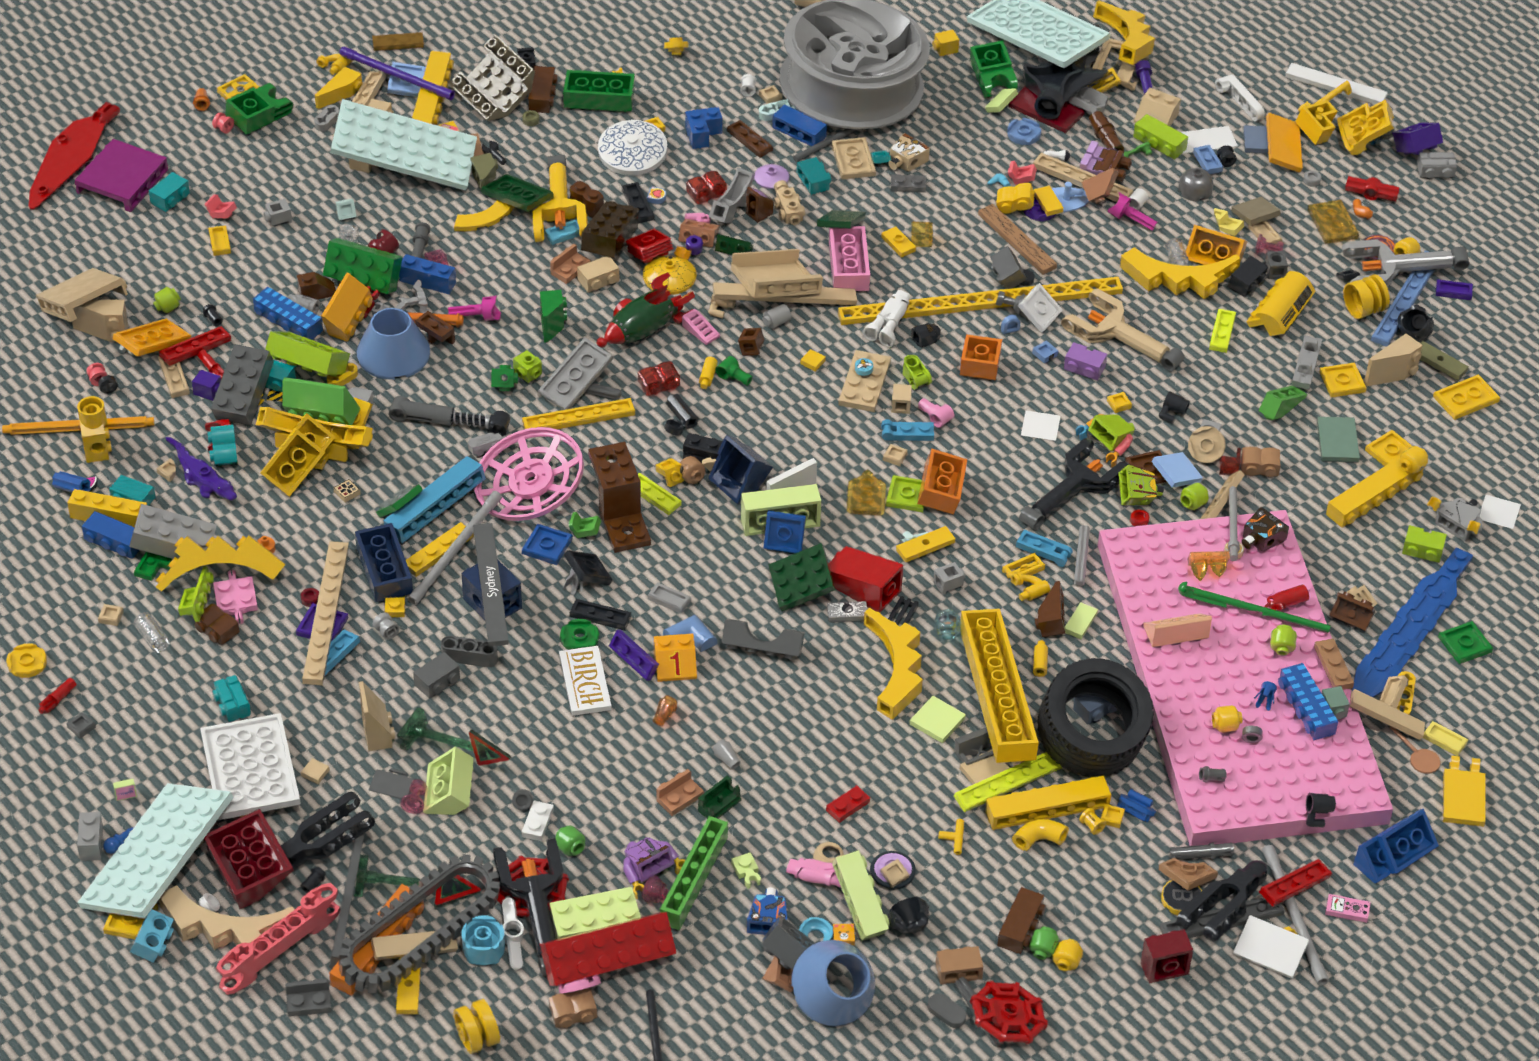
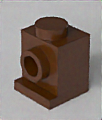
[738,328,765,356]

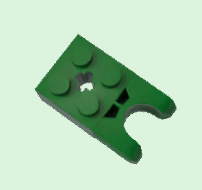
[970,40,1018,98]
[226,83,294,135]

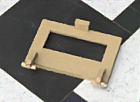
[1093,39,1149,90]

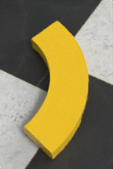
[454,200,514,231]

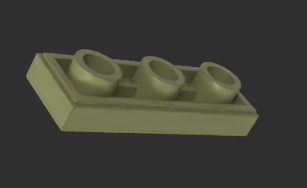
[1420,341,1469,380]

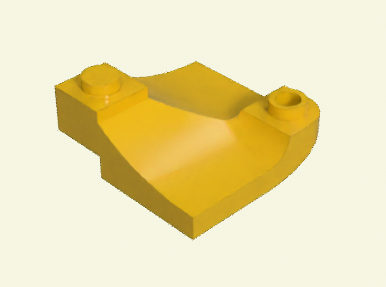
[1337,99,1394,155]

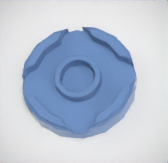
[1007,118,1042,145]

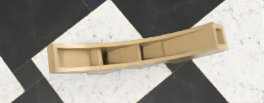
[159,886,294,950]

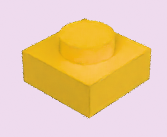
[385,597,405,617]

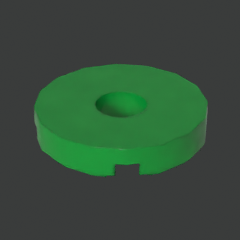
[560,619,599,650]

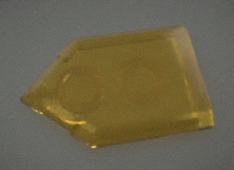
[847,469,886,516]

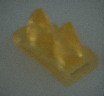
[1187,551,1229,581]

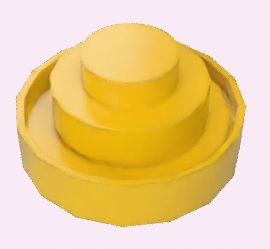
[664,37,689,55]

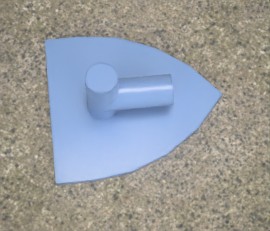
[1052,182,1089,212]

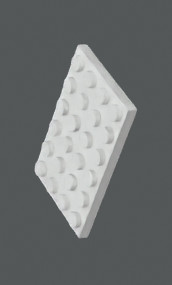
[200,713,301,820]

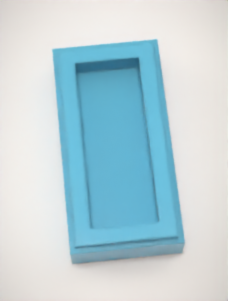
[545,219,580,245]

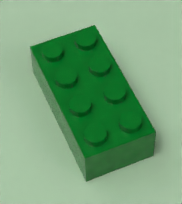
[563,70,635,112]
[323,238,403,294]

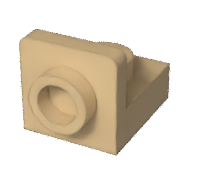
[1347,585,1378,607]

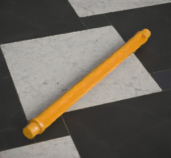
[2,416,155,435]

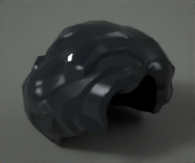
[1397,304,1434,341]
[888,896,929,933]

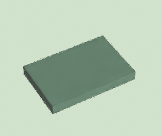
[1317,417,1360,462]

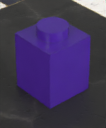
[192,370,221,401]

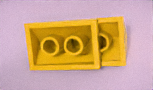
[260,413,335,497]

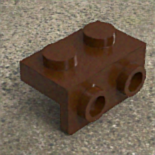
[1330,591,1376,632]

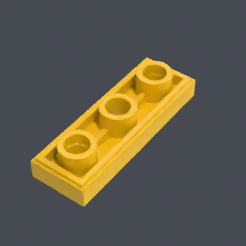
[896,526,956,563]
[396,957,421,1014]

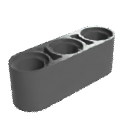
[441,636,498,667]

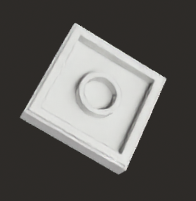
[1018,283,1063,332]

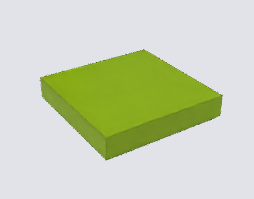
[886,475,925,513]

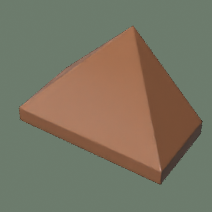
[762,956,793,992]

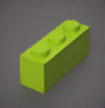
[1133,114,1189,160]

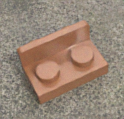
[679,219,720,247]
[550,244,590,284]
[657,769,704,816]

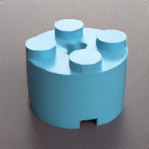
[461,915,505,965]

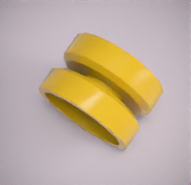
[453,999,500,1054]

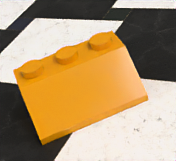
[1183,225,1248,265]
[321,273,373,342]

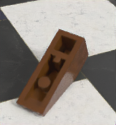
[1035,581,1065,637]

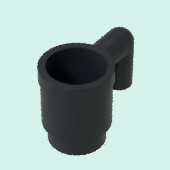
[1159,391,1190,424]
[1306,793,1336,827]

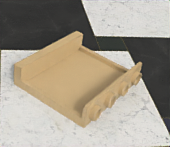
[731,249,823,299]
[36,268,128,322]

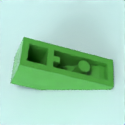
[1259,386,1308,420]

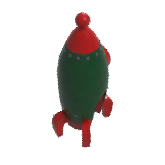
[596,272,695,348]

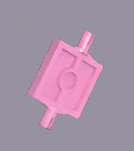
[213,570,258,624]

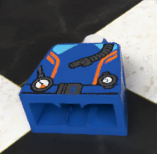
[747,888,787,935]

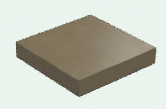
[1232,197,1280,226]

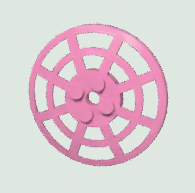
[474,427,584,521]

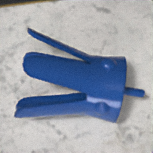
[1254,681,1277,711]

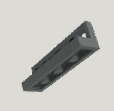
[955,727,1038,765]

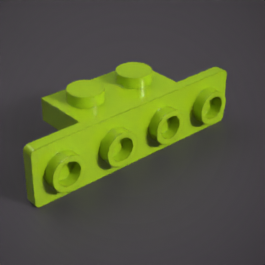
[178,566,214,622]

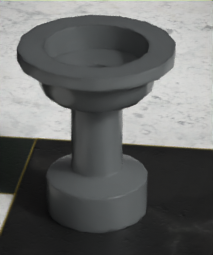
[996,291,1025,315]

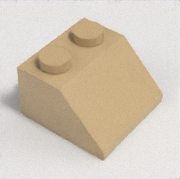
[1134,88,1181,126]

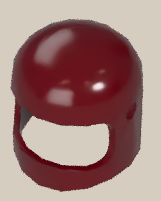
[368,229,399,254]

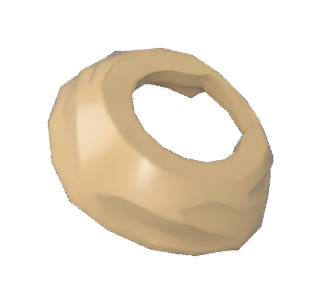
[813,842,844,863]

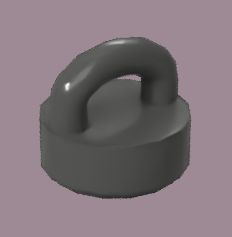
[512,789,533,810]

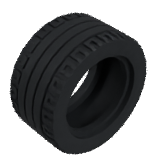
[1037,658,1154,777]

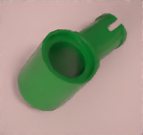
[715,356,753,386]

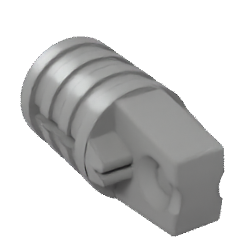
[287,294,320,314]

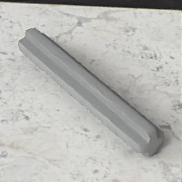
[1074,525,1090,586]

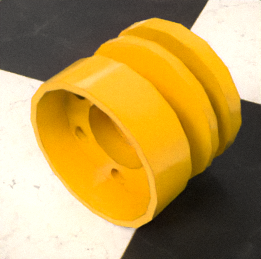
[1343,275,1390,319]

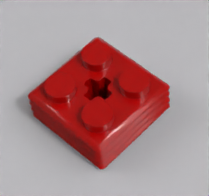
[625,229,673,263]

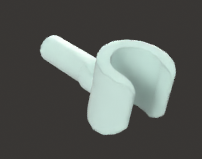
[902,531,928,542]

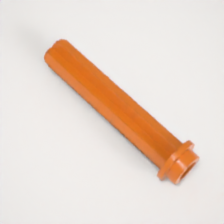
[407,312,464,328]

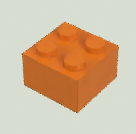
[960,334,1002,380]

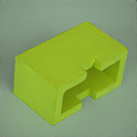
[1402,525,1447,563]

